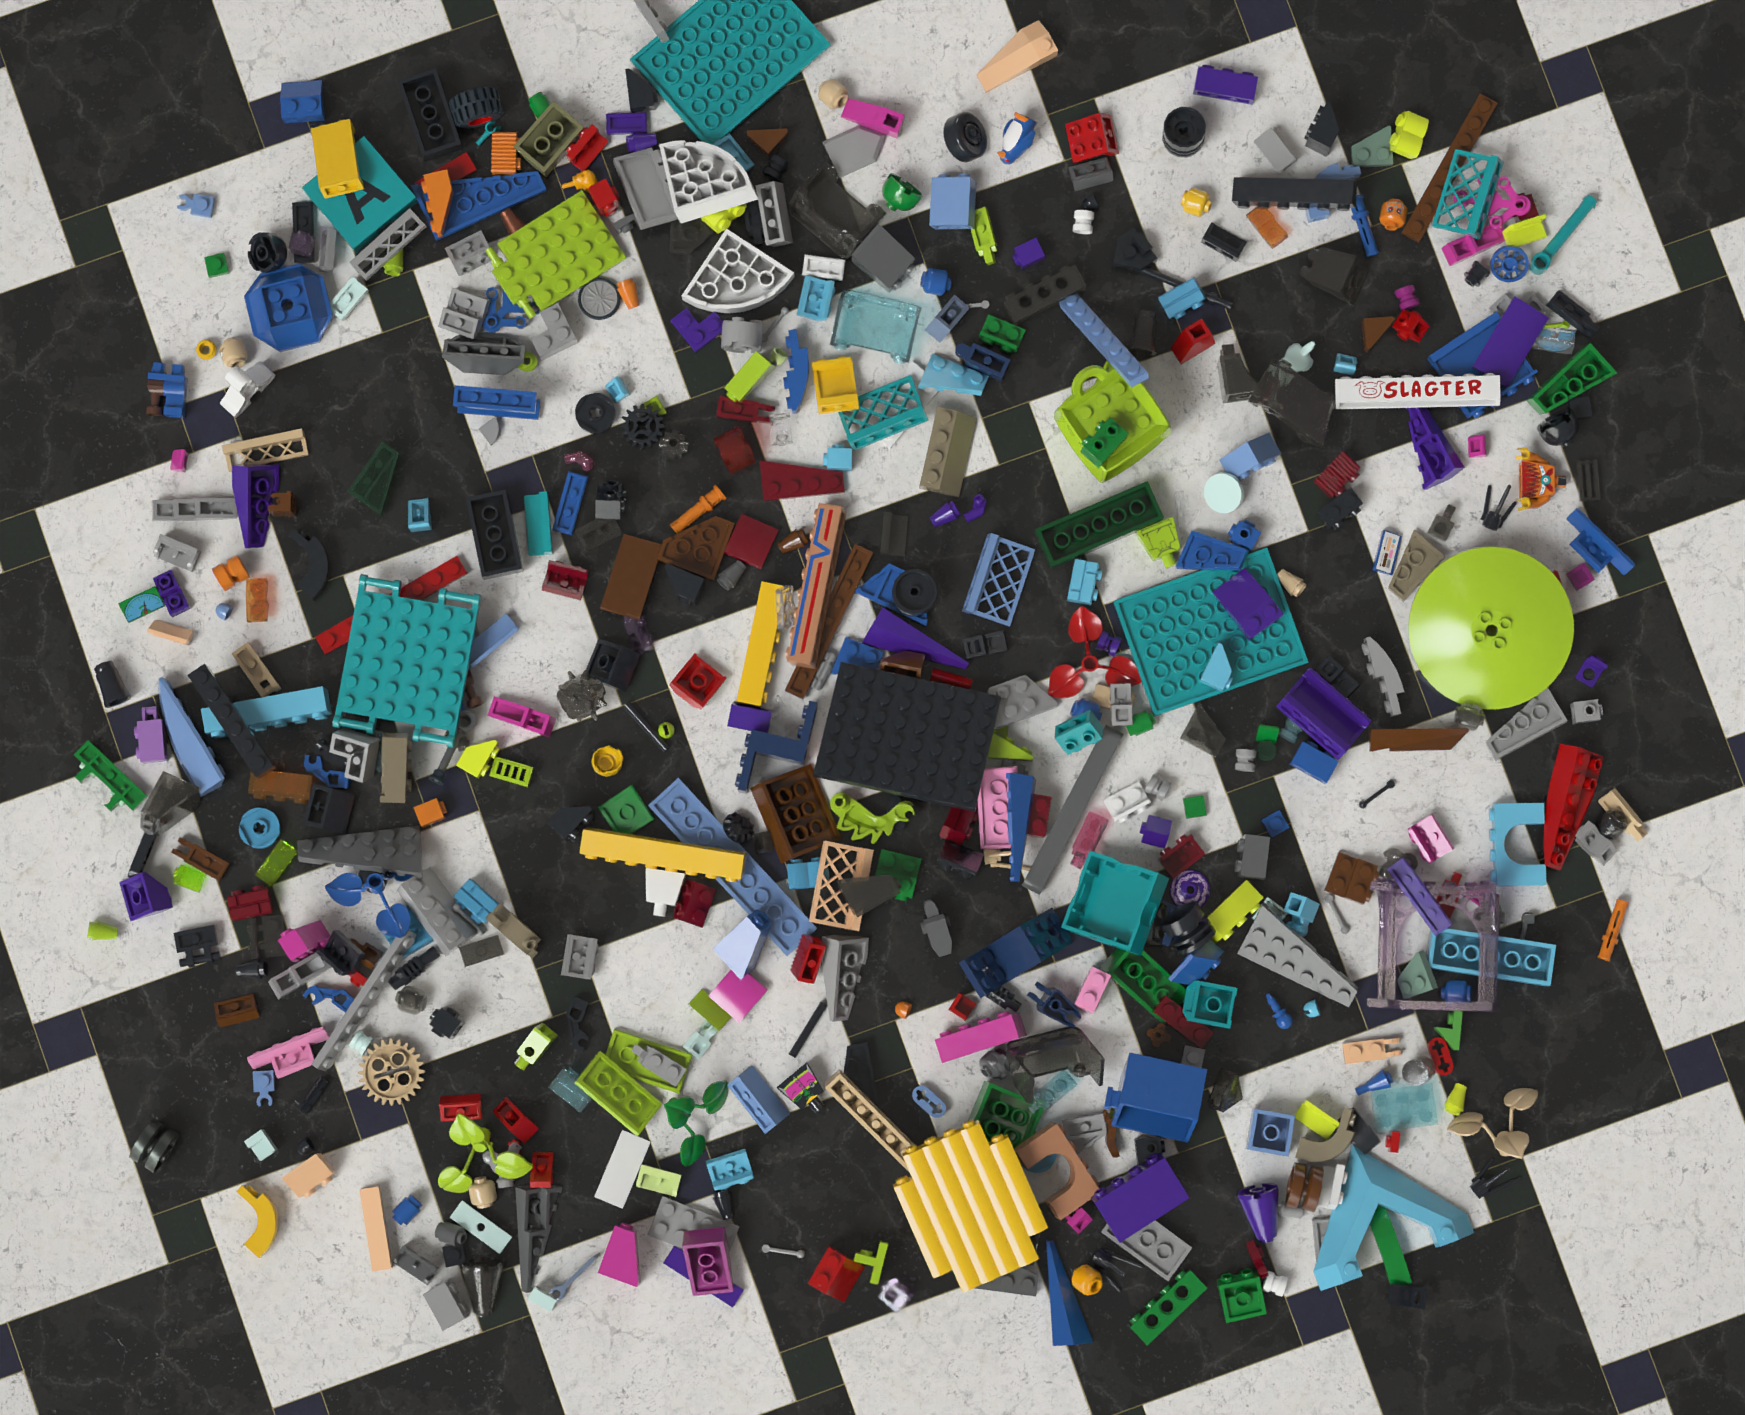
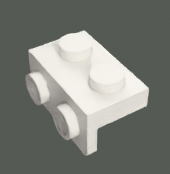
[1317,1164,1348,1210]

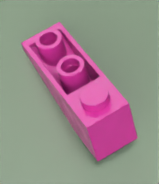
[841,98,905,139]

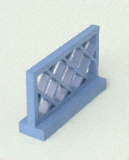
[962,533,1035,627]

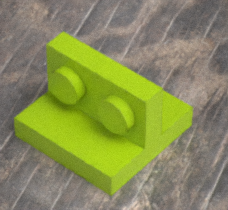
[854,1241,888,1285]

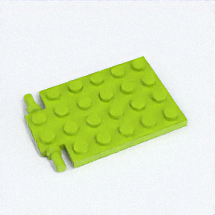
[485,190,626,319]

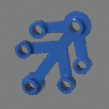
[482,287,540,333]

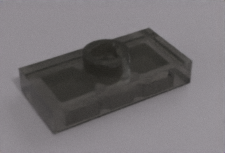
[459,935,505,967]

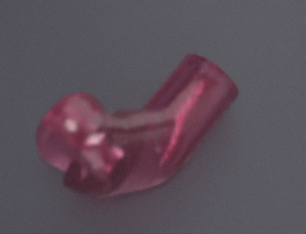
[564,452,593,471]

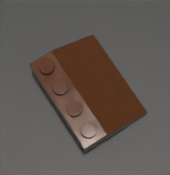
[750,764,842,864]

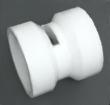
[1073,210,1094,234]
[1262,1271,1288,1297]

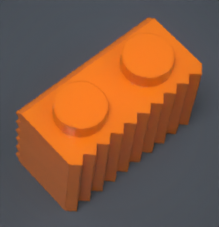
[491,132,521,176]

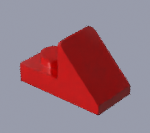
[530,1152,554,1188]

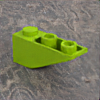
[987,730,1034,761]

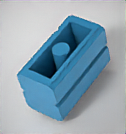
[1158,277,1206,319]
[454,878,499,924]

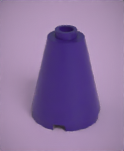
[1238,1183,1279,1243]

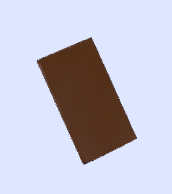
[214,993,260,1027]

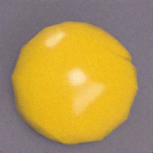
[591,745,623,777]

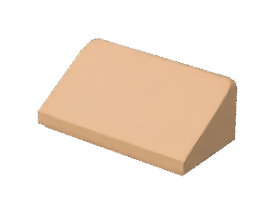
[147,620,193,645]

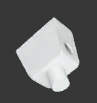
[646,868,686,917]

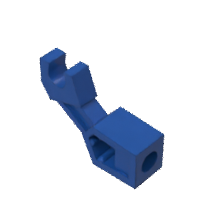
[304,755,351,790]
[302,985,355,1013]

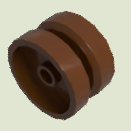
[1285,1162,1324,1212]

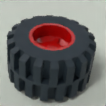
[449,87,504,128]

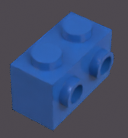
[1289,741,1339,784]

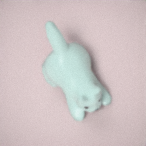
[1268,341,1315,386]

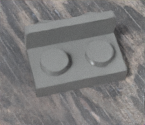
[445,230,491,276]

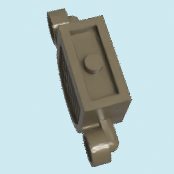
[485,903,541,959]

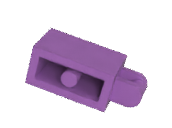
[134,706,168,764]

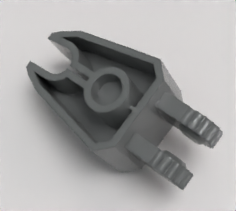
[920,899,952,957]

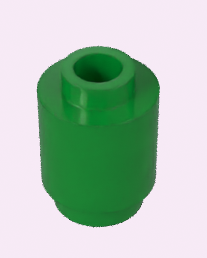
[528,92,551,119]
[1126,710,1156,736]

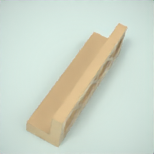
[222,428,309,472]

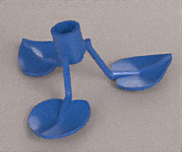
[325,871,414,938]

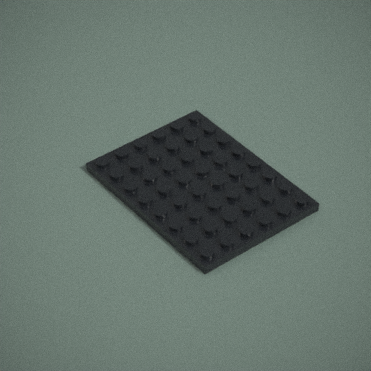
[813,662,1001,812]

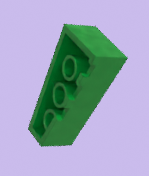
[1526,343,1617,415]

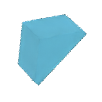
[408,498,432,532]

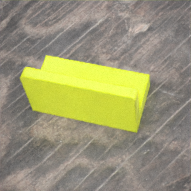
[1502,214,1547,247]
[1294,1100,1339,1141]

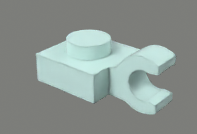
[683,1021,717,1059]

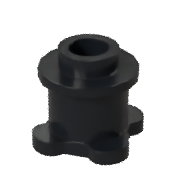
[1464,260,1490,287]

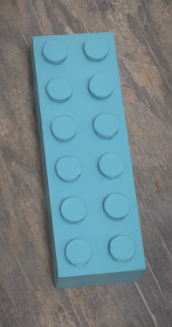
[201,686,332,739]
[1426,929,1556,986]

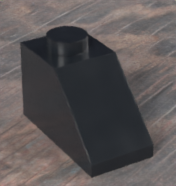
[625,68,658,113]

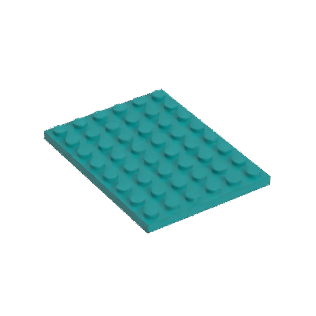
[630,0,831,145]
[1113,548,1309,717]

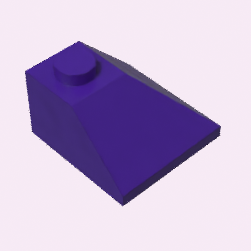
[119,872,173,922]

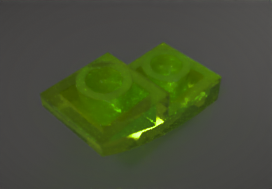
[255,839,297,887]

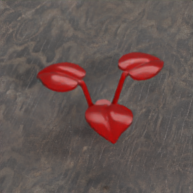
[1048,606,1141,698]

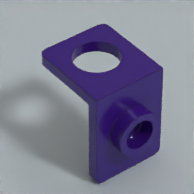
[1575,655,1608,688]

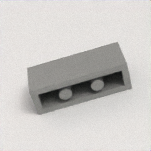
[756,181,793,247]

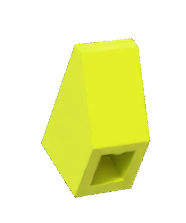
[456,740,500,779]

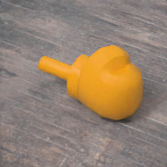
[562,170,597,193]

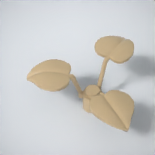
[1447,1088,1538,1159]

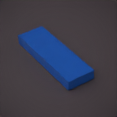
[552,471,589,536]

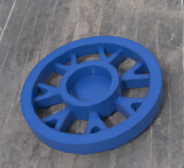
[1490,245,1529,282]

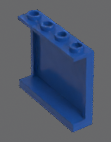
[1427,311,1538,419]

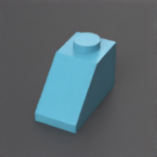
[1200,643,1233,692]

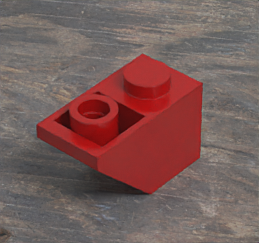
[1170,318,1216,365]

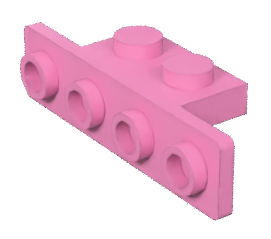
[247,1027,329,1079]

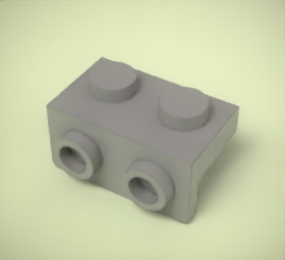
[561,934,599,980]

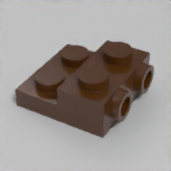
[1324,852,1380,905]

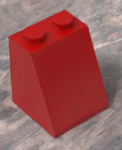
[808,1246,865,1302]

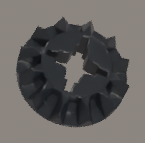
[723,811,755,843]

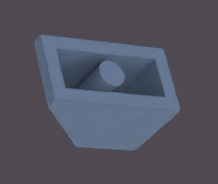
[925,295,970,343]

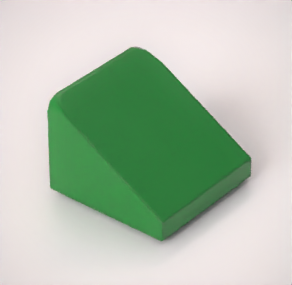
[1256,724,1279,744]

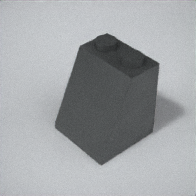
[852,224,916,293]

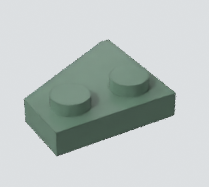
[1351,126,1393,167]
[1397,950,1438,999]

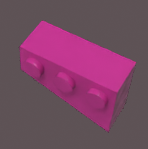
[278,920,331,963]

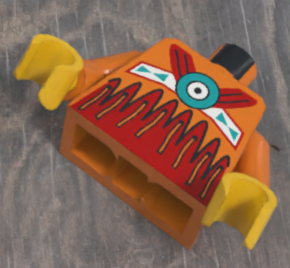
[1516,447,1566,511]

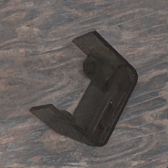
[1006,1026,1105,1104]

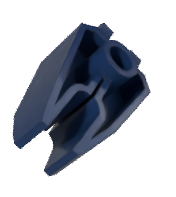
[1027,981,1082,1027]

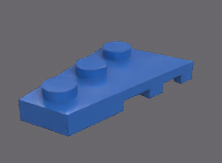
[1176,530,1248,571]

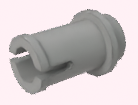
[1278,1201,1303,1219]

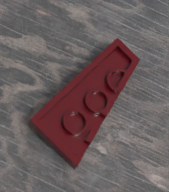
[760,461,845,502]

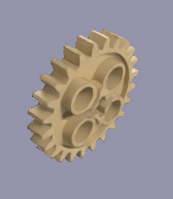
[358,1039,426,1106]

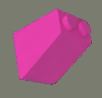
[598,1222,640,1287]

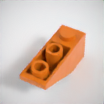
[421,169,453,237]

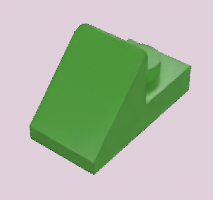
[1434,1008,1463,1050]

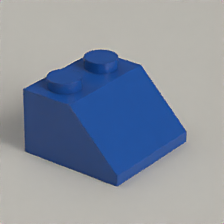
[280,80,325,123]
[1168,940,1224,985]

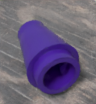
[626,133,657,152]
[929,501,961,527]

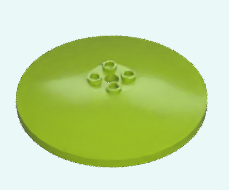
[1408,546,1574,710]

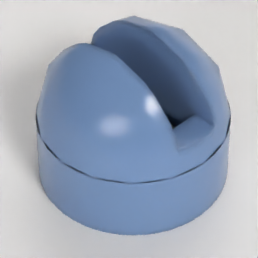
[216,603,233,621]

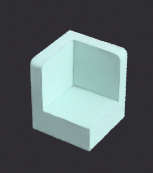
[244,1129,278,1161]

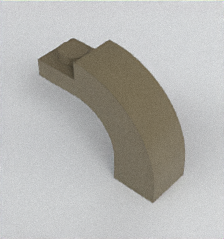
[1295,1107,1357,1162]

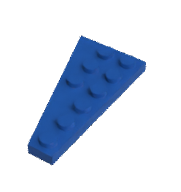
[411,171,547,241]

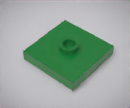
[598,784,655,834]

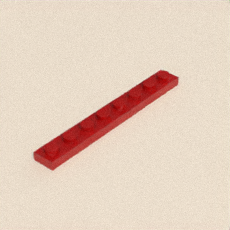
[315,556,468,655]

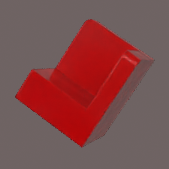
[948,992,976,1021]

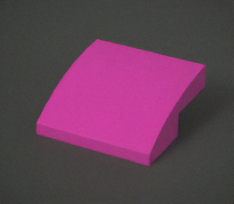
[709,970,768,1023]

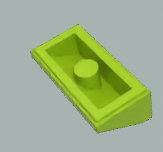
[689,989,732,1031]

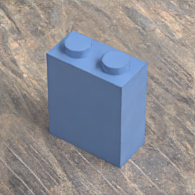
[929,174,976,230]

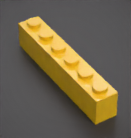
[737,581,789,708]

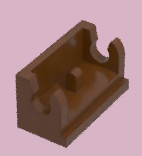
[268,491,296,517]

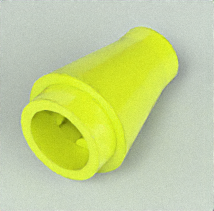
[1444,1083,1467,1116]

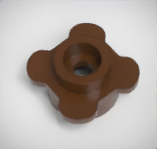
[1147,1023,1171,1047]

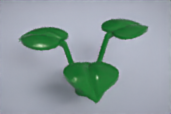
[664,1080,728,1167]

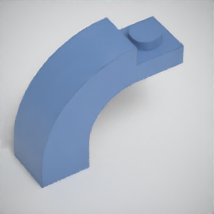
[1305,163,1361,223]

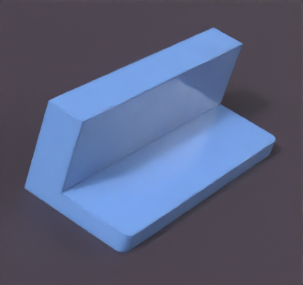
[469,614,519,668]
[727,1066,790,1134]

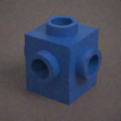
[1228,520,1261,552]

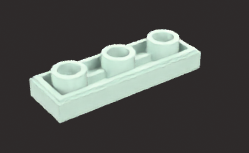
[450,1200,512,1254]

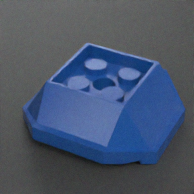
[244,264,333,352]

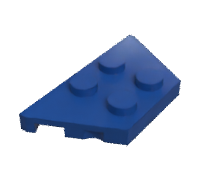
[855,563,927,626]

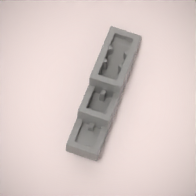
[152,498,237,521]

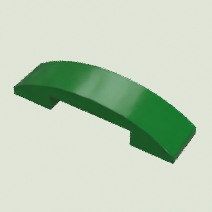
[1369,1206,1412,1285]

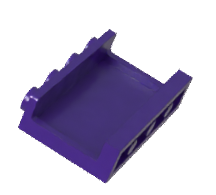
[1276,668,1371,760]
[1091,1153,1189,1243]

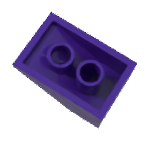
[1212,568,1284,641]

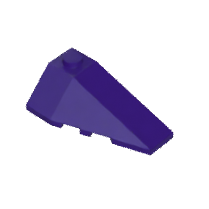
[232,464,279,548]

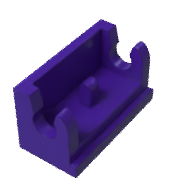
[727,702,773,733]

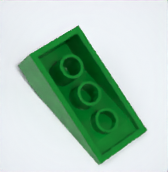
[1100,948,1186,1024]

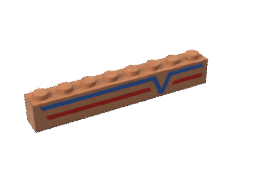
[786,503,847,669]

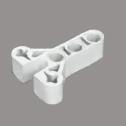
[220,361,275,418]

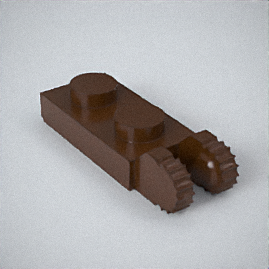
[171,837,230,881]

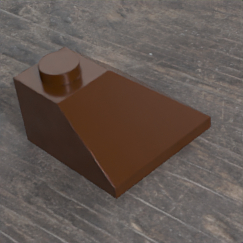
[880,651,926,679]

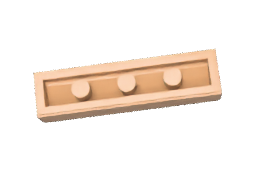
[360,1186,393,1272]

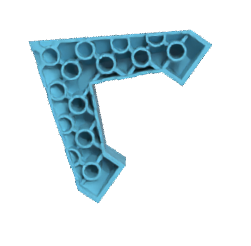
[1313,1145,1474,1291]

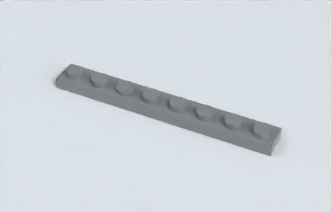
[311,929,417,1071]

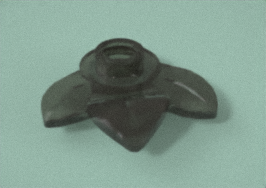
[1379,848,1418,889]

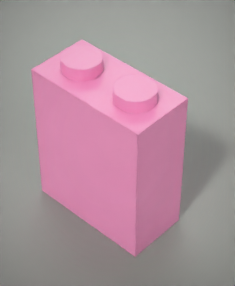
[1073,967,1111,1014]

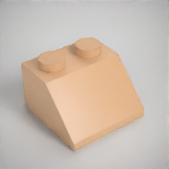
[282,1153,335,1198]

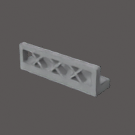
[349,208,426,281]

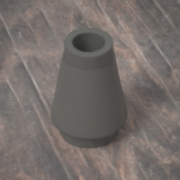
[717,560,746,590]

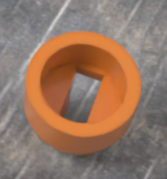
[895,1002,912,1019]

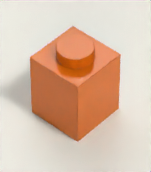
[413,798,447,828]

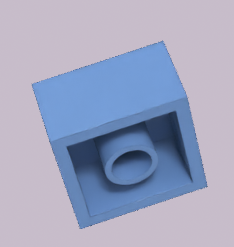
[1246,1108,1295,1157]

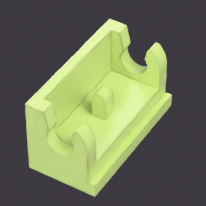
[636,1164,682,1197]

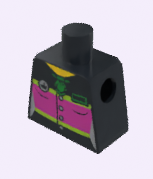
[777,1062,825,1114]

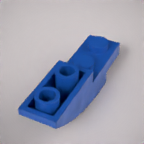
[783,329,809,414]

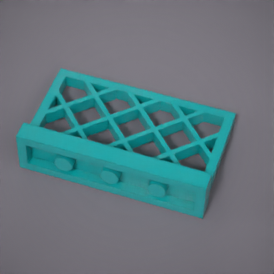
[1432,149,1504,239]
[838,375,929,451]

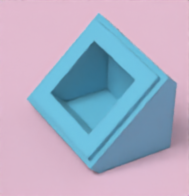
[1333,353,1357,376]
[605,376,630,403]

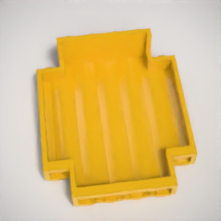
[893,1119,1048,1292]

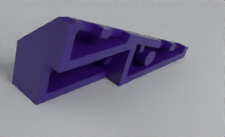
[1405,407,1465,490]
[862,608,969,670]

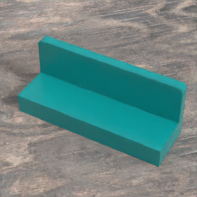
[524,491,553,556]

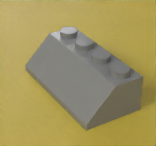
[397,867,478,956]

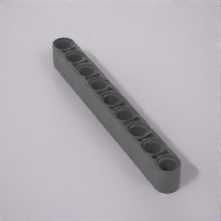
[1022,725,1124,895]

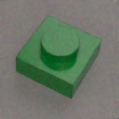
[204,253,229,278]

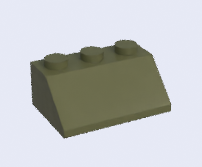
[513,101,584,177]

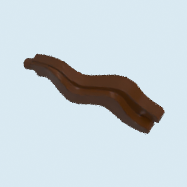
[1102,1109,1120,1158]

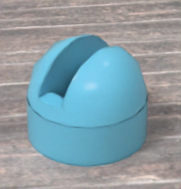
[1303,1000,1320,1017]

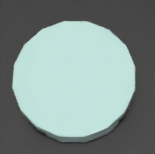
[1204,472,1244,513]

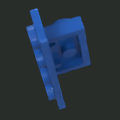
[1566,508,1635,575]

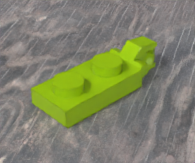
[971,207,997,265]

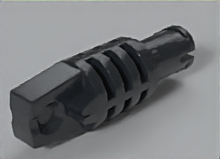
[388,946,440,990]
[969,981,1022,1012]

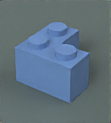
[1220,433,1281,481]

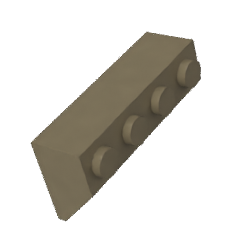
[919,406,977,497]

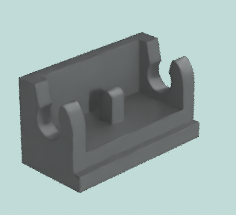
[393,1245,439,1285]

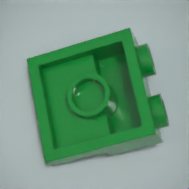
[872,849,921,902]
[1216,1268,1267,1323]

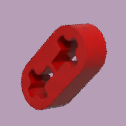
[1427,1037,1453,1076]

